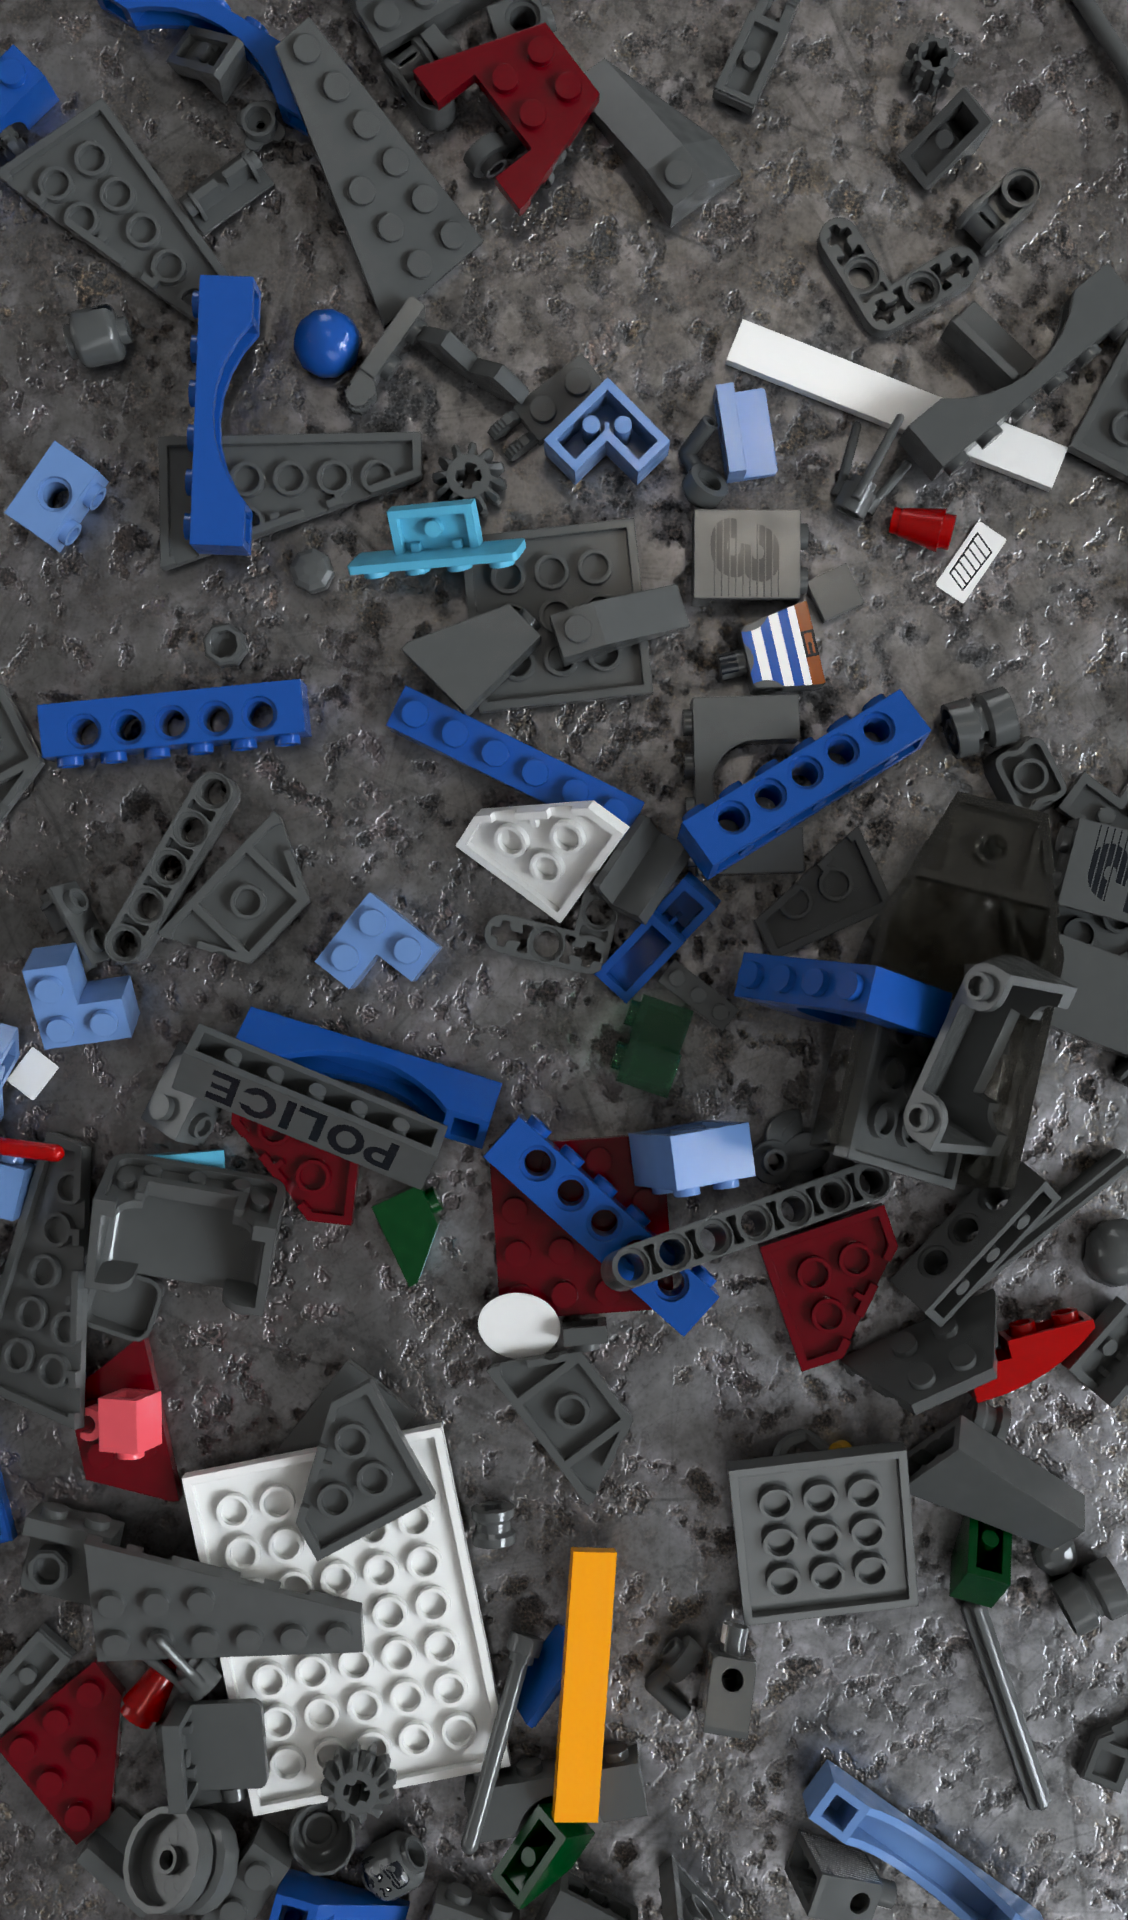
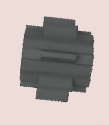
[901,32,960,97]

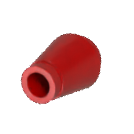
[889,507,957,552]
[120,1659,177,1729]

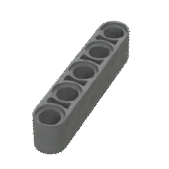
[104,771,241,964]

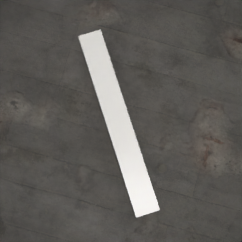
[725,319,1068,492]

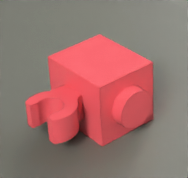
[80,1388,162,1460]

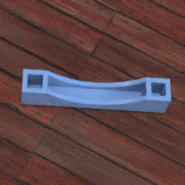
[802,1759,1044,1920]

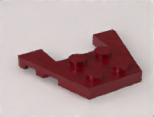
[413,22,600,216]

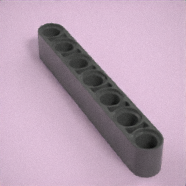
[600,1163,892,1292]

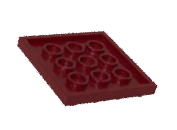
[489,1135,673,1316]

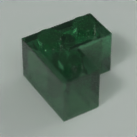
[609,993,694,1098]

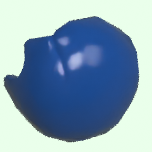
[294,309,362,378]

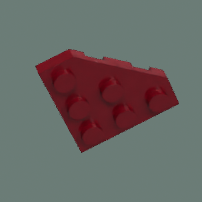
[231,1113,360,1226]
[758,1203,898,1372]
[0,1657,126,1845]

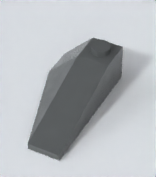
[584,58,741,228]

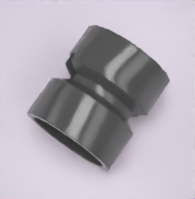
[940,686,1020,759]
[1050,1556,1128,1637]

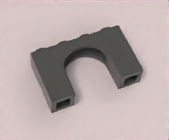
[682,694,804,877]

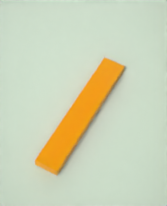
[552,1547,617,1823]

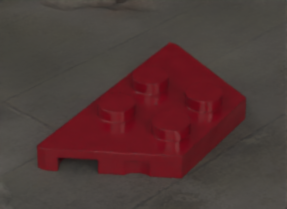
[75,1337,183,1502]

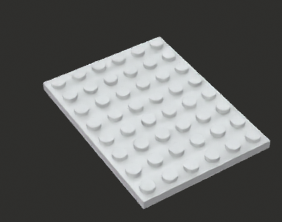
[181,1422,511,1816]

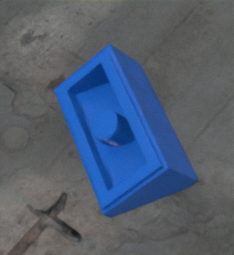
[517,1624,565,1728]

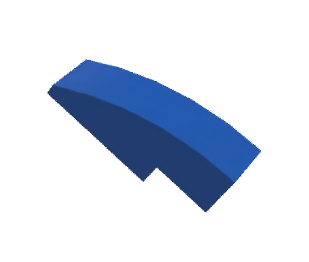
[595,871,721,1004]

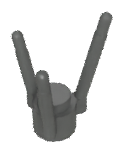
[831,414,912,521]
[143,1636,222,1701]

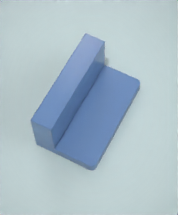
[713,382,778,484]

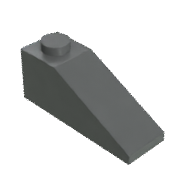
[550,584,690,667]

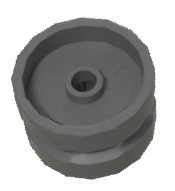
[123,1806,240,1915]

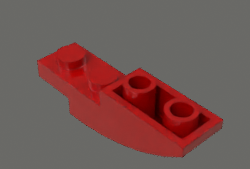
[968,1307,1095,1403]

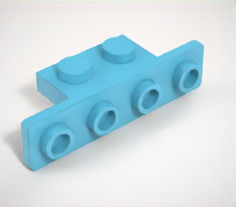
[347,498,526,579]

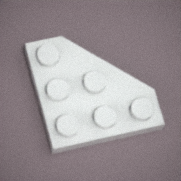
[455,800,630,923]

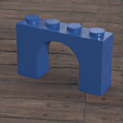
[734,952,953,1039]

